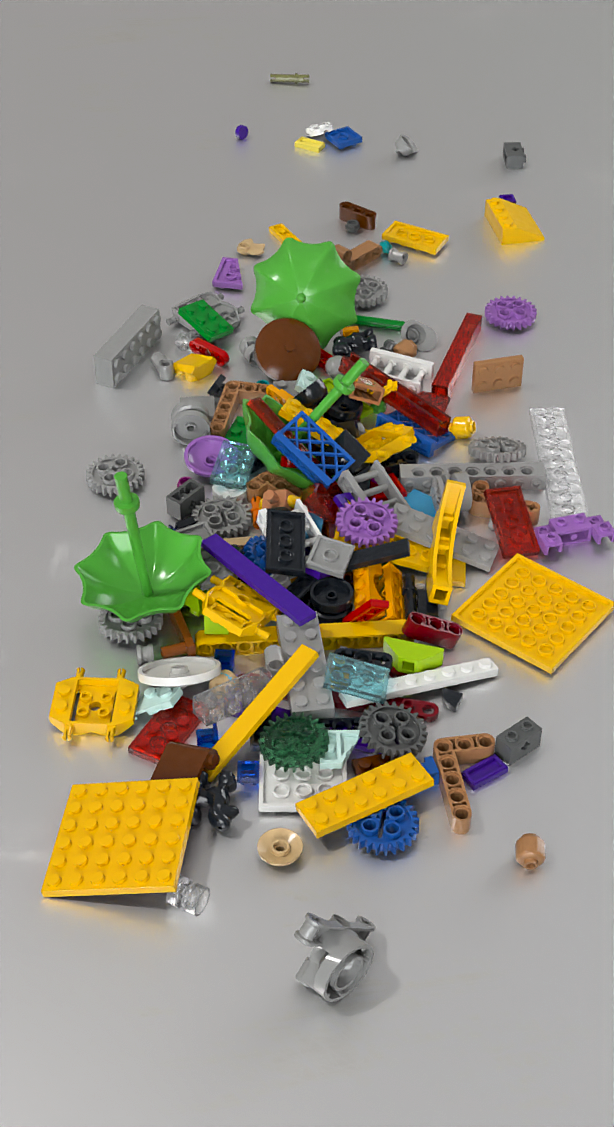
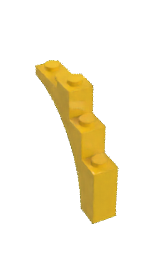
[425,479,466,606]

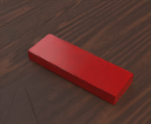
[342,599,389,623]

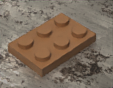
[471,355,524,393]

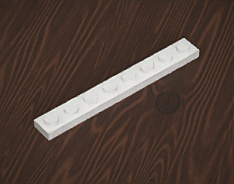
[339,658,499,708]

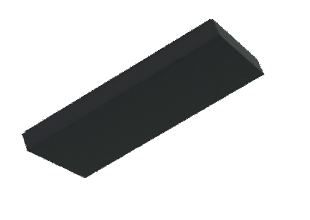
[265,509,305,577]

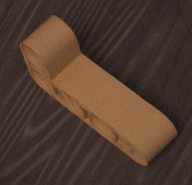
[335,240,383,271]
[246,471,316,513]
[468,480,540,526]

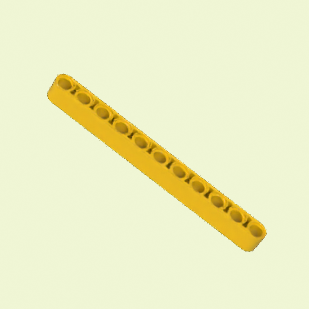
[195,619,415,657]

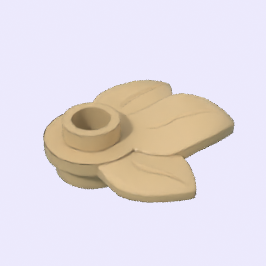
[237,238,265,255]

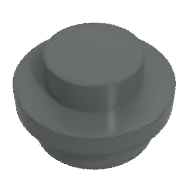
[345,219,360,233]

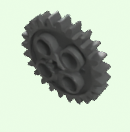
[358,701,428,761]

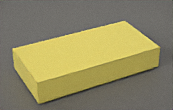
[295,136,325,153]

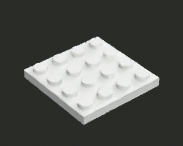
[259,739,347,812]

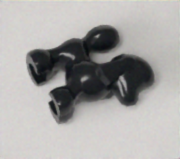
[332,327,377,359]
[191,771,239,831]

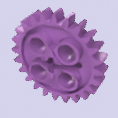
[485,295,537,331]
[336,497,398,548]

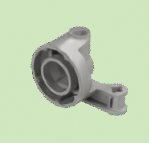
[294,912,376,1002]

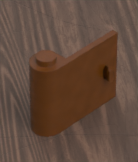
[150,741,220,780]

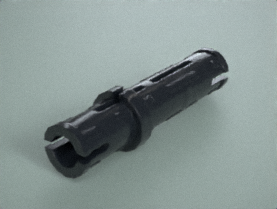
[402,573,418,620]

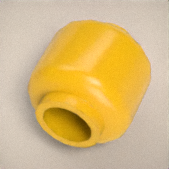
[449,416,476,439]

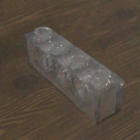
[192,667,274,726]

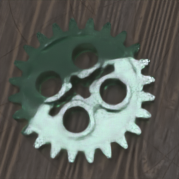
[258,712,330,773]

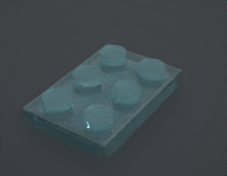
[210,440,256,490]
[323,652,390,704]

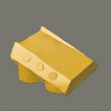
[173,353,217,382]

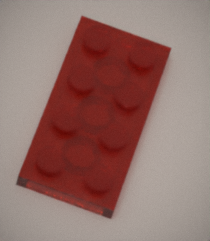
[484,486,540,559]
[128,696,209,765]

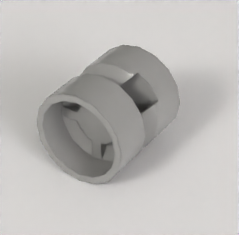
[239,336,258,366]

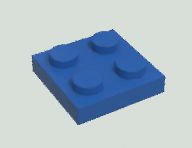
[325,126,362,149]

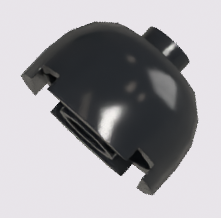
[293,378,328,410]

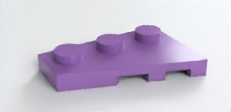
[212,257,243,290]

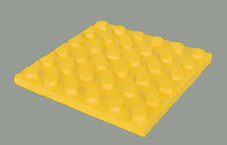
[451,553,614,674]
[41,777,200,897]

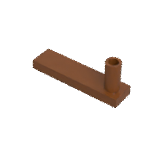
[160,610,196,659]

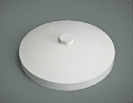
[138,656,221,688]

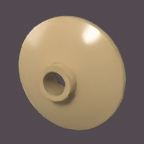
[257,828,303,866]

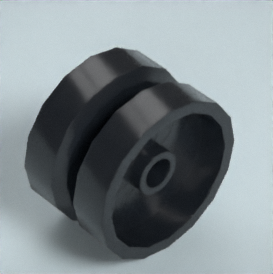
[323,394,363,424]
[310,577,353,624]

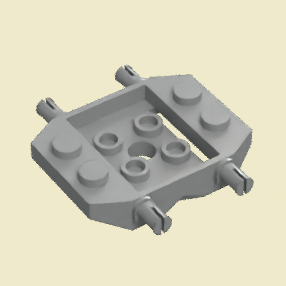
[166,291,245,339]

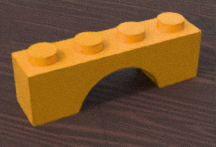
[353,563,385,621]

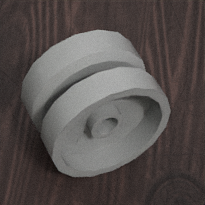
[171,400,210,445]

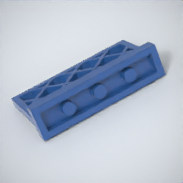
[375,407,456,458]
[270,411,355,493]

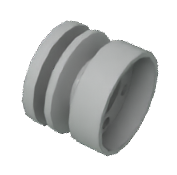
[431,472,472,512]

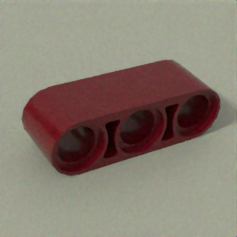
[402,612,463,649]

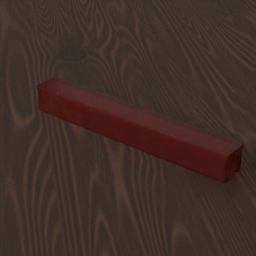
[431,313,482,401]
[338,352,451,437]

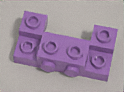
[530,512,614,555]

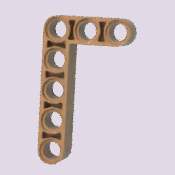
[210,381,269,437]
[433,733,495,835]

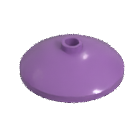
[184,435,238,477]

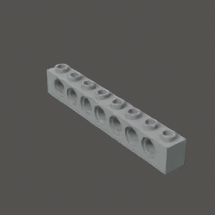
[399,462,546,492]

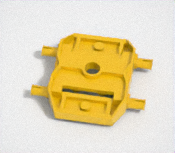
[356,422,417,463]
[192,575,279,641]
[49,667,140,742]

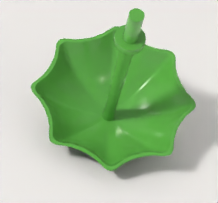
[251,237,361,349]
[242,358,369,489]
[74,471,211,623]

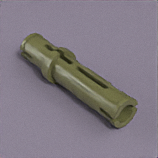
[270,73,310,84]

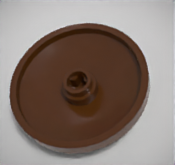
[254,318,321,381]

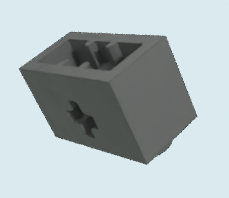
[503,142,526,169]
[166,478,205,521]
[494,717,542,766]

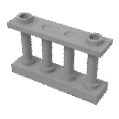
[337,460,411,508]

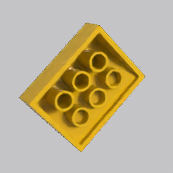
[484,198,545,245]

